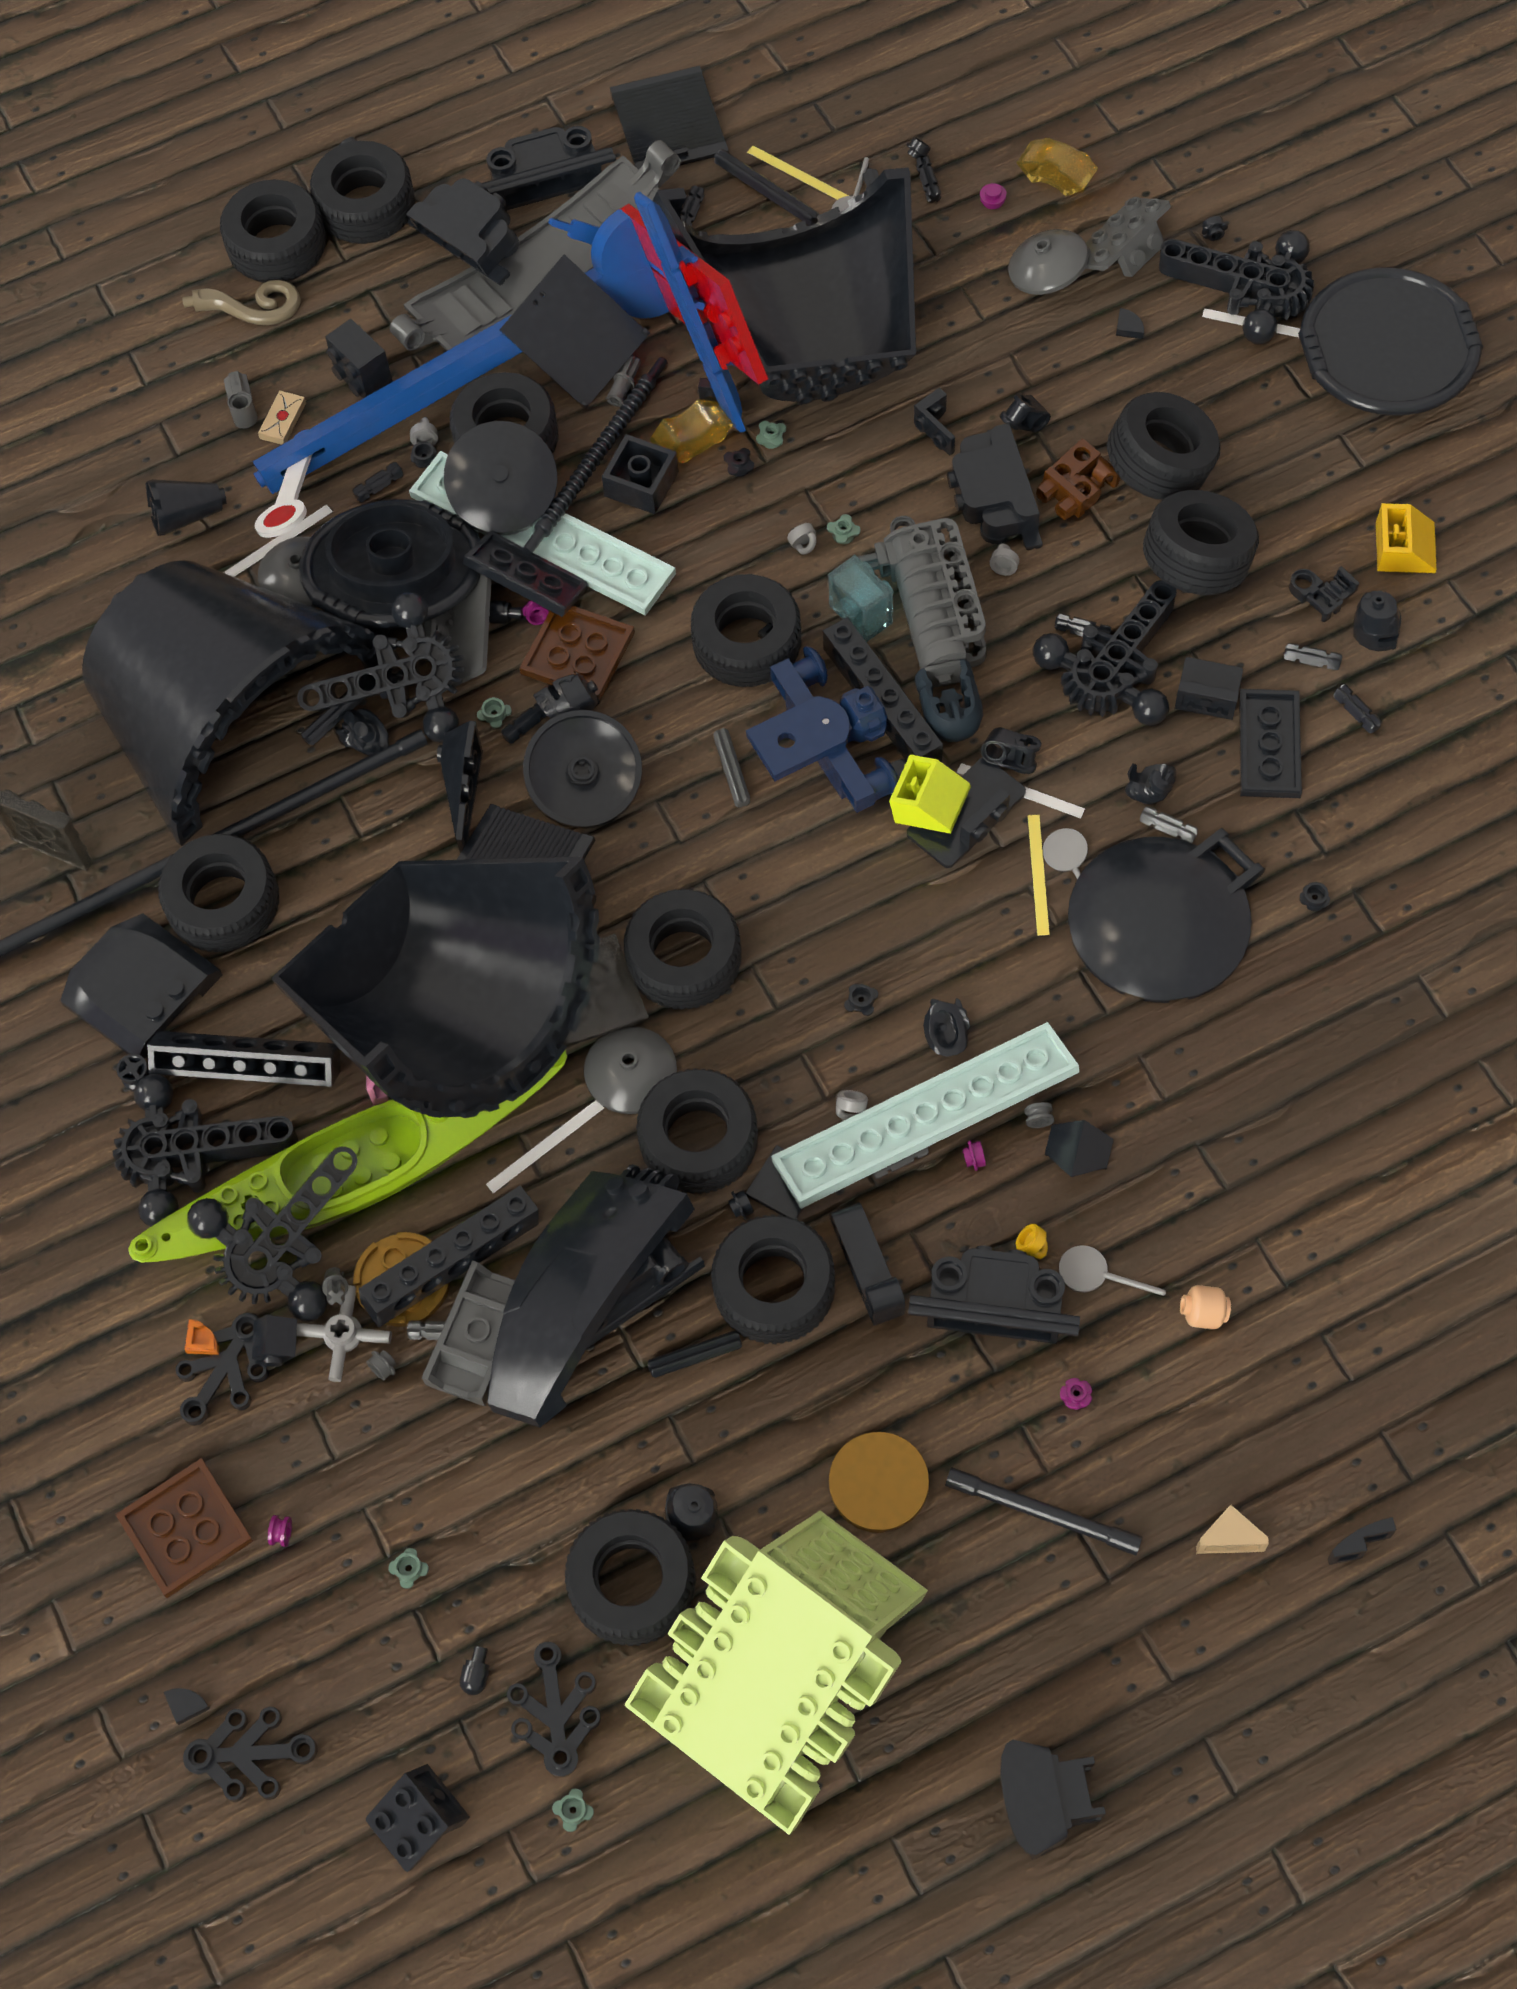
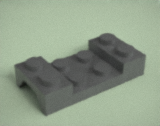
[422,1261,515,1406]

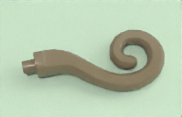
[182,280,301,325]

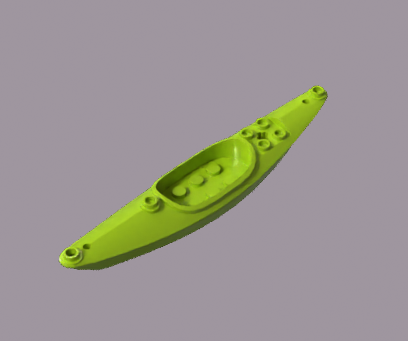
[128,1050,567,1263]

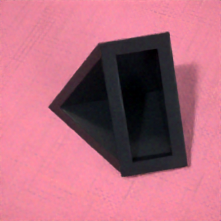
[1045,1120,1114,1177]

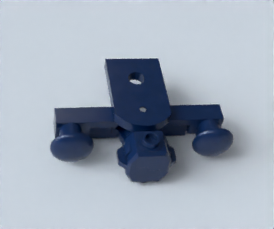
[746,646,899,813]

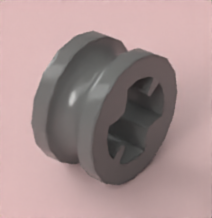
[1024,1102,1054,1128]

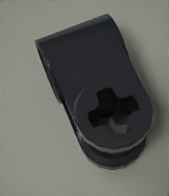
[999,392,1051,433]
[981,727,1042,774]

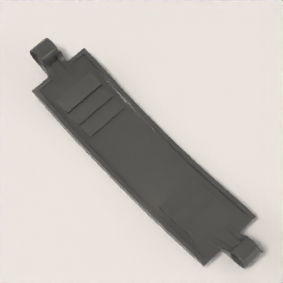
[390,140,681,351]

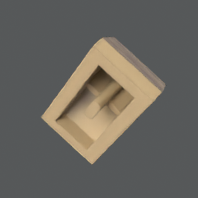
[1196,1505,1269,1554]

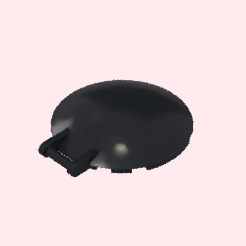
[1068,828,1265,1003]

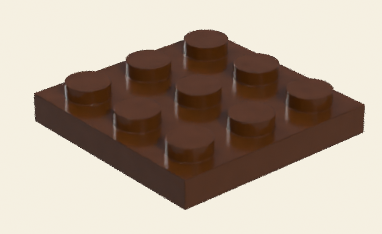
[520,606,635,701]
[115,1458,253,1598]

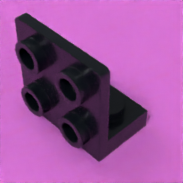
[1174,657,1243,720]
[366,1764,470,1872]

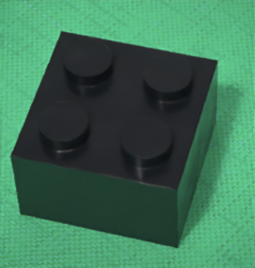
[325,319,393,399]
[602,434,679,514]

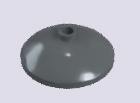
[1008,229,1088,295]
[258,537,316,608]
[584,1027,677,1114]

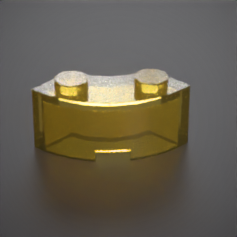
[1016,138,1098,196]
[649,399,733,463]

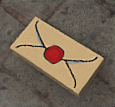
[258,390,306,445]

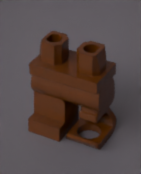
[1036,438,1120,520]

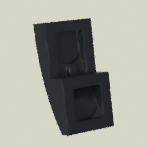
[1327,1517,1396,1565]

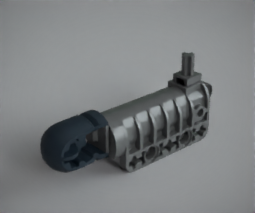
[850,516,986,742]

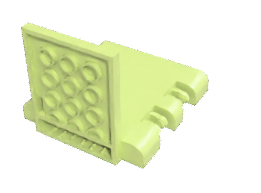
[624,1511,928,1835]

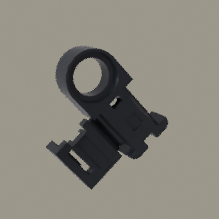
[1289,566,1359,622]

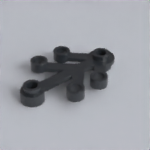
[175,1313,269,1426]
[507,1642,601,1777]
[183,1707,318,1802]

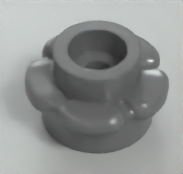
[366,1350,396,1380]

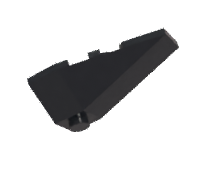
[437,721,483,853]

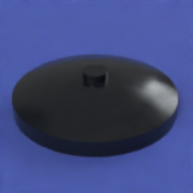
[444,421,558,535]
[523,710,642,829]

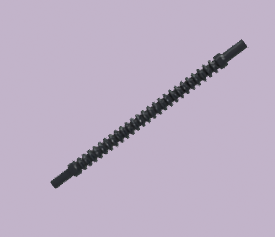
[522,357,668,556]

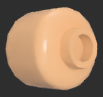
[1180,1285,1231,1329]

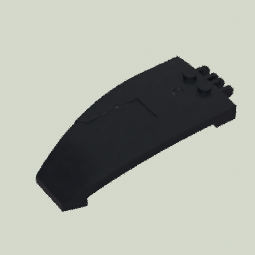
[488,1164,695,1428]

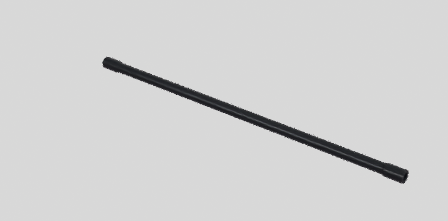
[0,729,428,957]

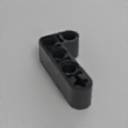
[829,1202,905,1326]

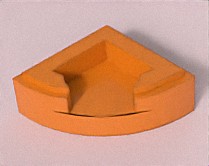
[185,1319,219,1355]

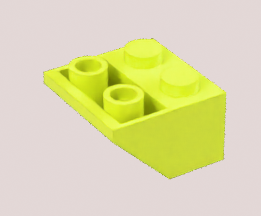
[889,755,971,834]

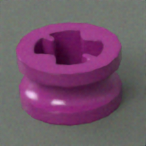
[268,1515,292,1547]

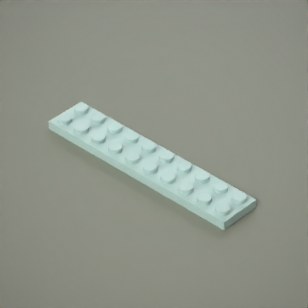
[409,451,676,616]
[771,1022,1079,1209]

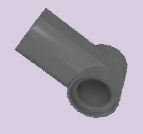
[224,371,258,429]

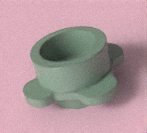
[756,421,786,449]
[827,514,860,544]
[477,697,512,728]
[388,1548,429,1589]
[552,1789,594,1832]

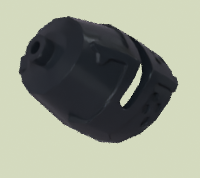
[1353,590,1401,652]
[533,673,600,719]
[665,1483,718,1541]

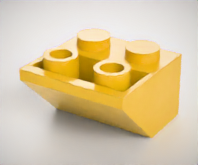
[1376,503,1437,573]

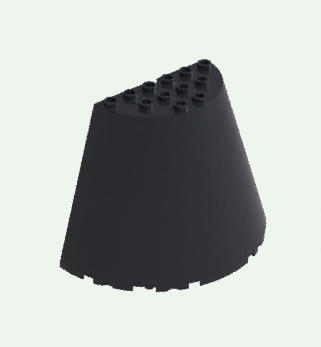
[653,167,916,405]
[82,560,378,846]
[272,857,600,1118]

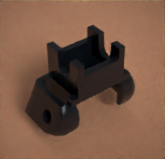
[1000,1739,1106,1860]

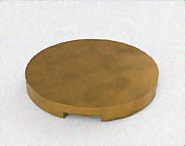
[353,1232,450,1327]
[829,1432,929,1533]

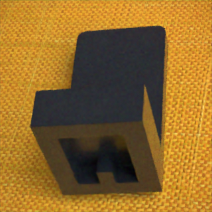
[914,387,955,456]

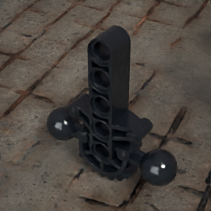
[1158,230,1314,344]
[1032,580,1176,726]
[297,592,465,743]
[113,1074,298,1227]
[187,1146,358,1322]

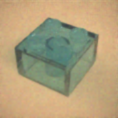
[828,555,893,642]

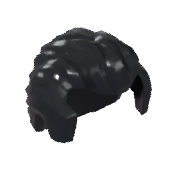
[1125,763,1176,804]

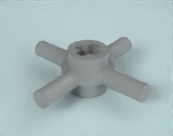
[296,1285,392,1382]

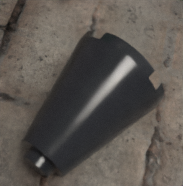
[145,479,227,536]

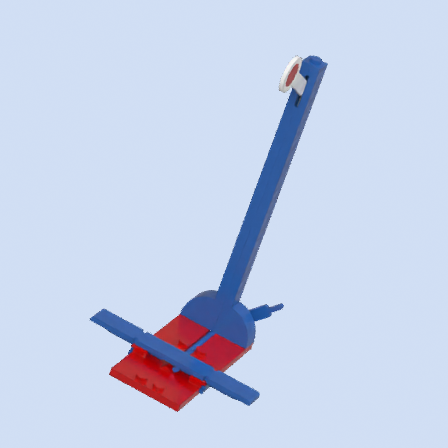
[253,191,768,538]

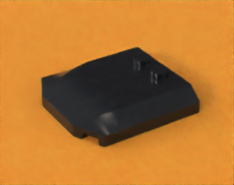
[60,913,223,1059]

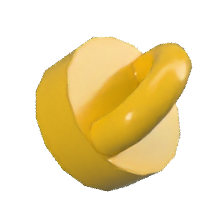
[1016,1224,1048,1259]

